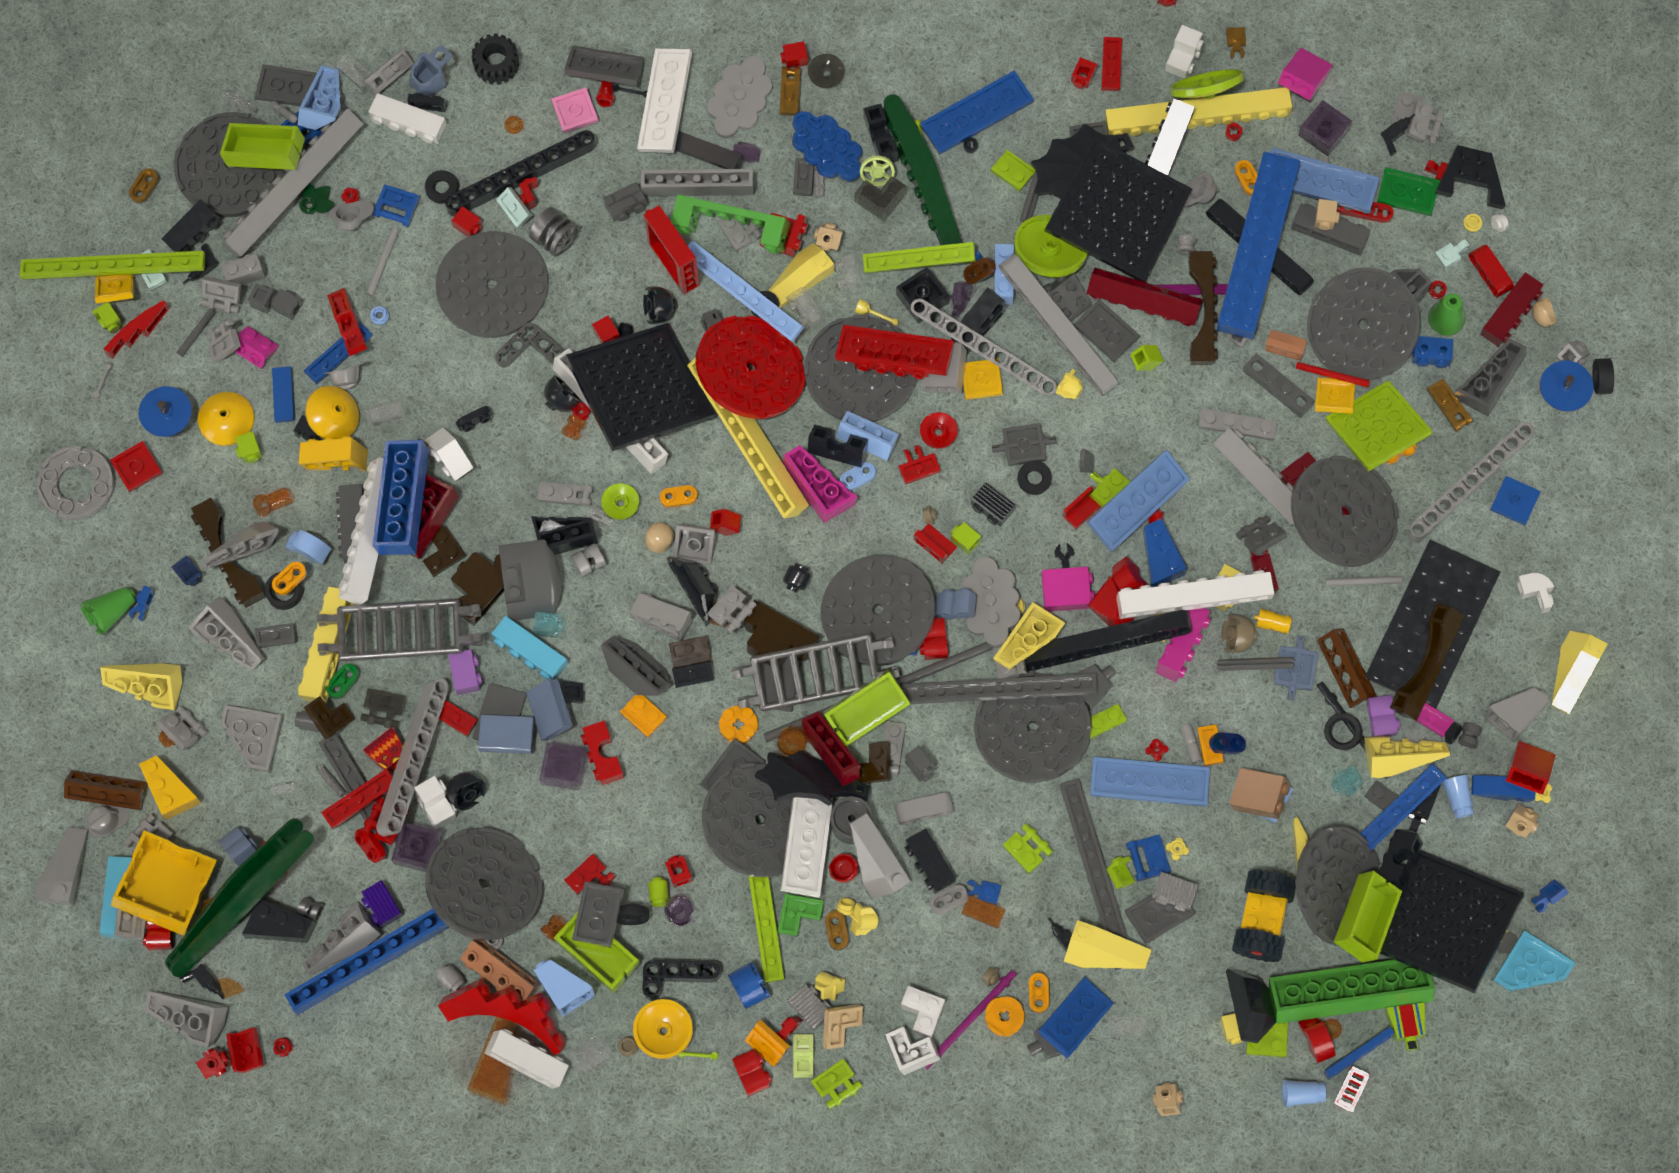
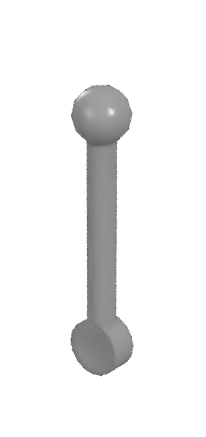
[92,363,112,399]

